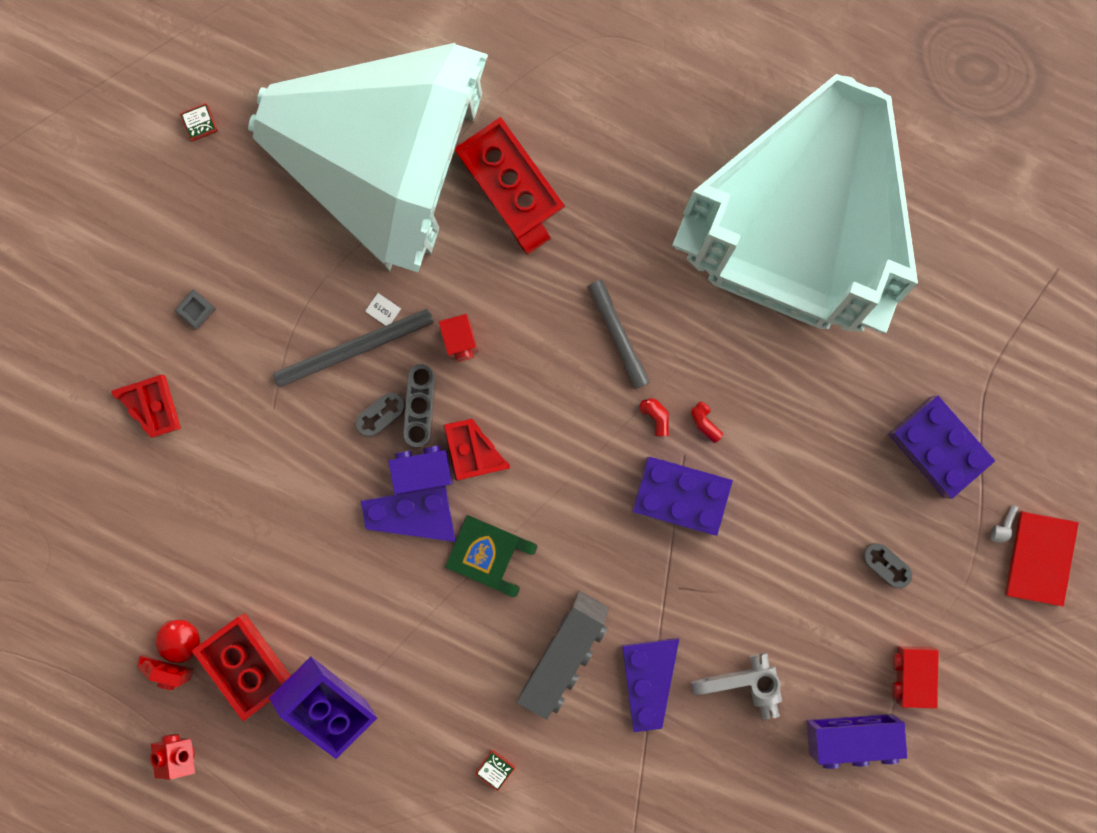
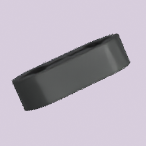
[356,393,405,436]
[862,543,913,588]

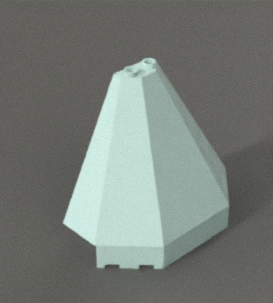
[248,43,488,272]
[672,74,918,333]

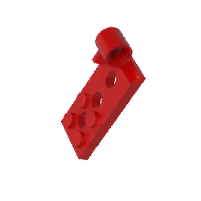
[454,117,565,255]

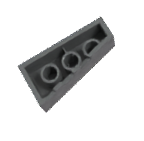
[517,590,609,720]

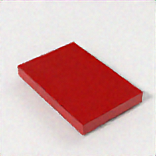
[1005,511,1079,607]

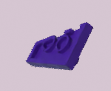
[361,485,456,542]
[622,638,679,732]

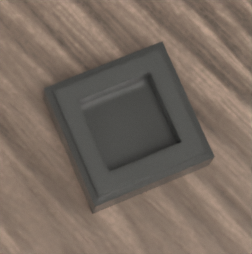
[174,289,216,330]

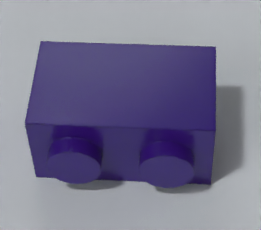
[388,446,453,494]

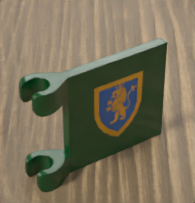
[445,515,538,597]

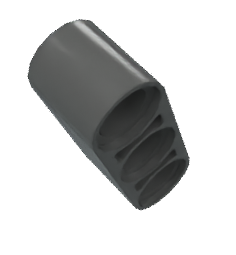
[403,364,436,448]

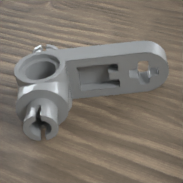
[691,653,782,720]

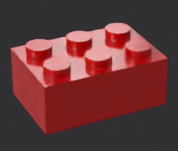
[192,613,291,721]

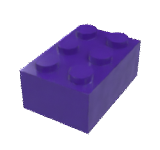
[888,395,995,499]
[632,456,733,536]
[269,656,377,759]
[807,714,907,769]

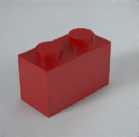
[438,314,479,362]
[892,646,939,709]

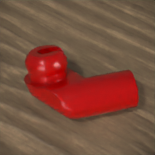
[640,398,669,436]
[691,401,723,443]

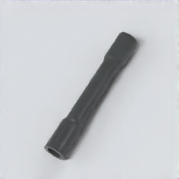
[587,279,650,389]

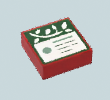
[180,103,218,142]
[475,749,515,791]

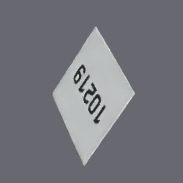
[365,293,401,326]

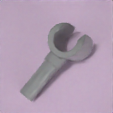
[990,505,1018,543]

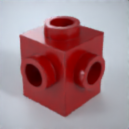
[150,734,195,780]

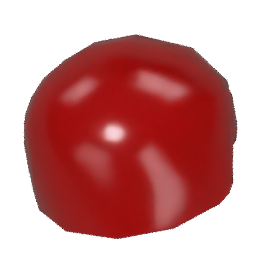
[155,620,200,663]

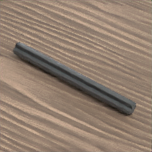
[273,309,434,387]

